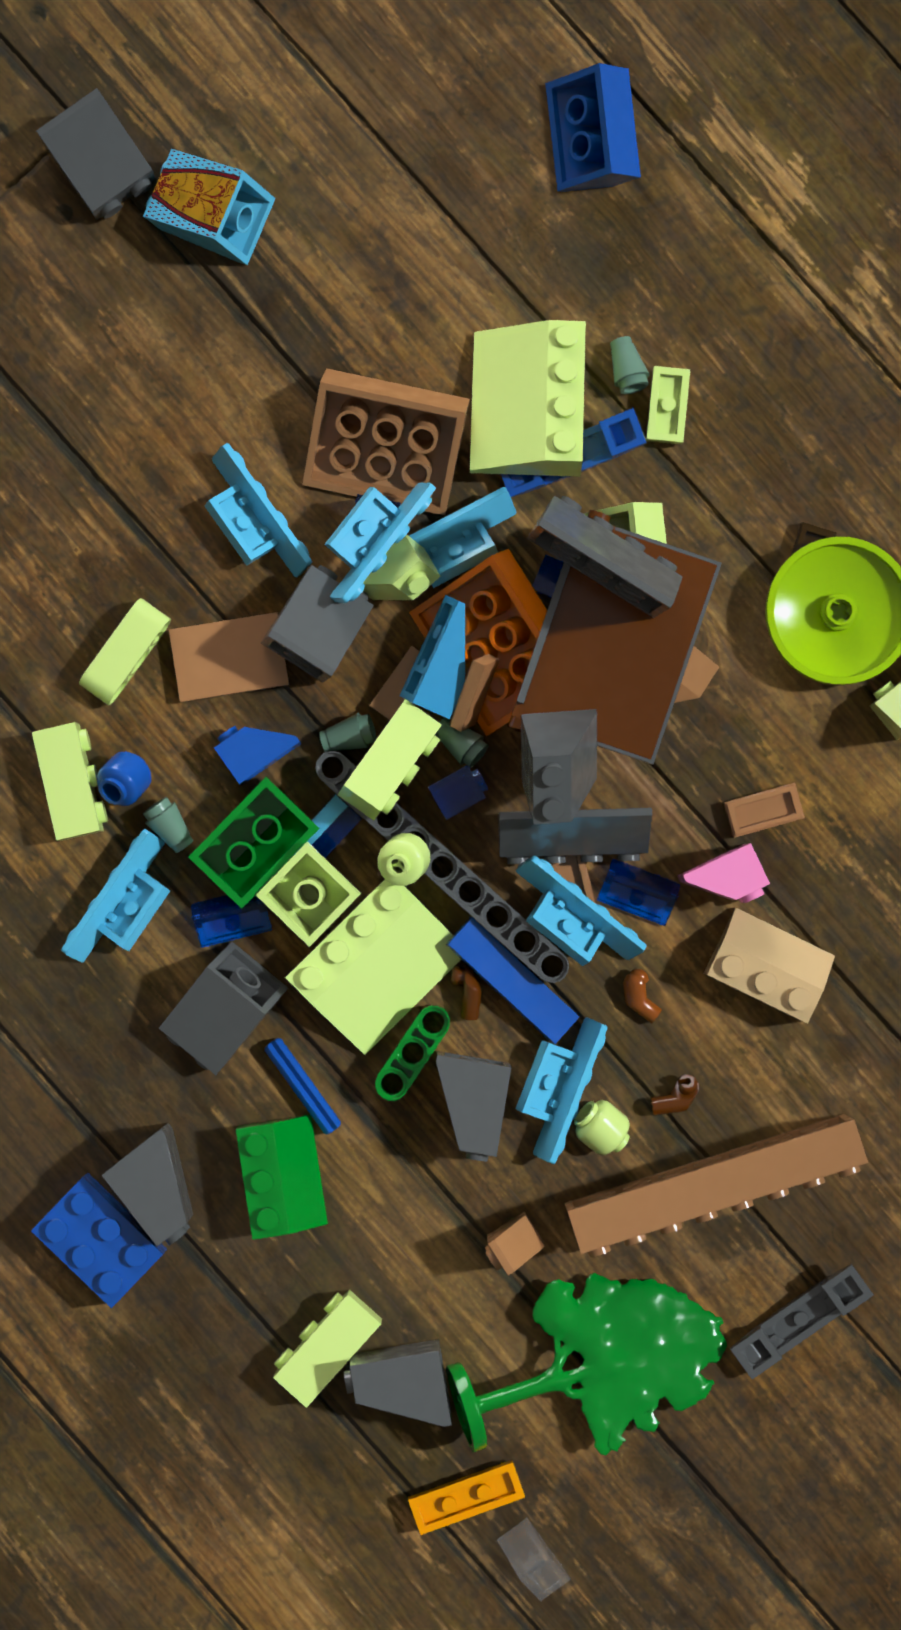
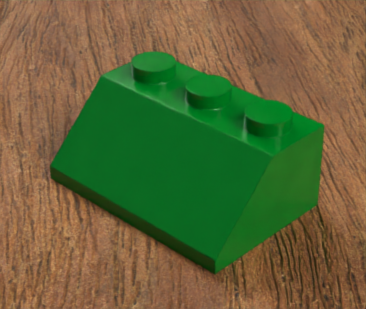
[188,776,320,909]
[236,1114,328,1240]

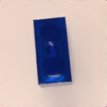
[428,765,488,821]

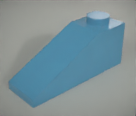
[399,595,465,719]

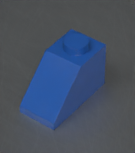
[214,726,302,785]

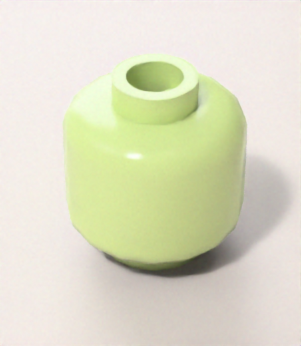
[377,833,430,886]
[574,1100,630,1155]

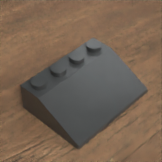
[527,496,683,618]
[498,808,652,864]

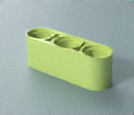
[79,598,171,706]

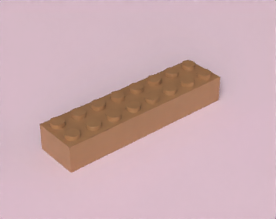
[565,1114,868,1257]

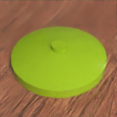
[765,537,901,685]

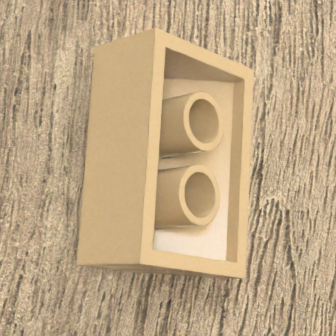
[703,908,835,1024]

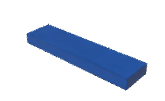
[446,917,579,1044]

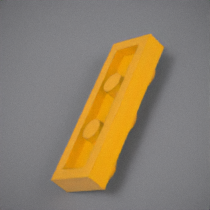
[408,1460,525,1535]

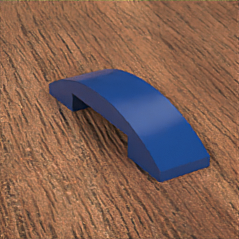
[501,408,647,498]

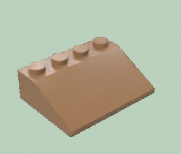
[302,368,470,516]

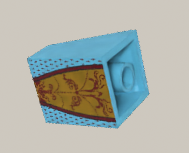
[143,149,276,265]

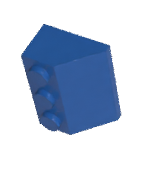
[545,63,641,192]

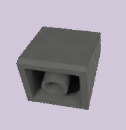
[36,88,156,221]
[261,565,374,683]
[521,709,597,825]
[159,942,288,1075]
[436,1051,511,1162]
[102,1123,193,1246]
[344,1339,452,1427]

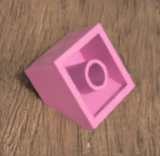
[677,843,770,903]

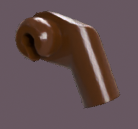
[451,965,482,1020]
[651,1074,699,1116]

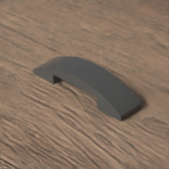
[730,1264,874,1379]

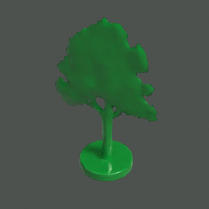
[446,1273,727,1456]

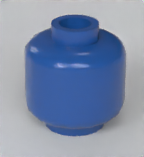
[96,751,152,806]

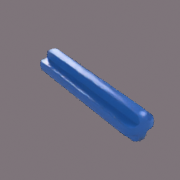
[264,1038,341,1135]

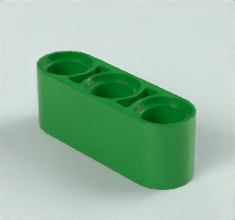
[375,1005,450,1101]

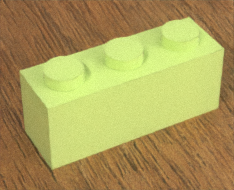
[338,699,442,821]
[32,722,108,841]
[273,1290,382,1408]

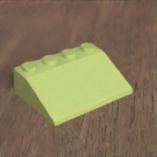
[470,320,586,477]
[285,879,461,1055]

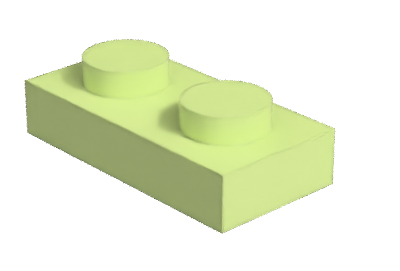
[646,366,690,444]

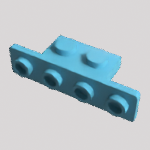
[205,443,312,577]
[324,483,436,603]
[409,487,517,588]
[61,829,171,962]
[516,856,647,966]
[515,1017,607,1164]

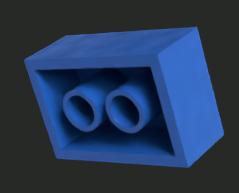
[31,1173,167,1308]

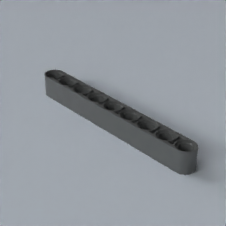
[315,751,569,983]

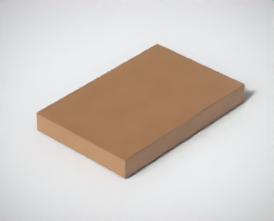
[169,612,290,703]

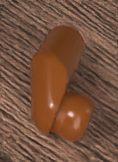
[623,969,662,1024]

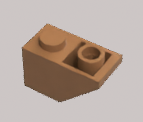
[485,1211,545,1276]

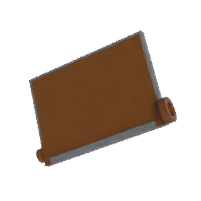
[508,510,722,765]

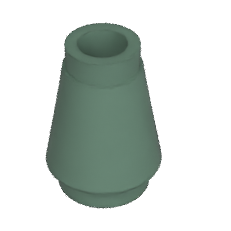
[610,336,650,394]
[320,713,377,752]
[435,717,489,768]
[143,797,194,853]

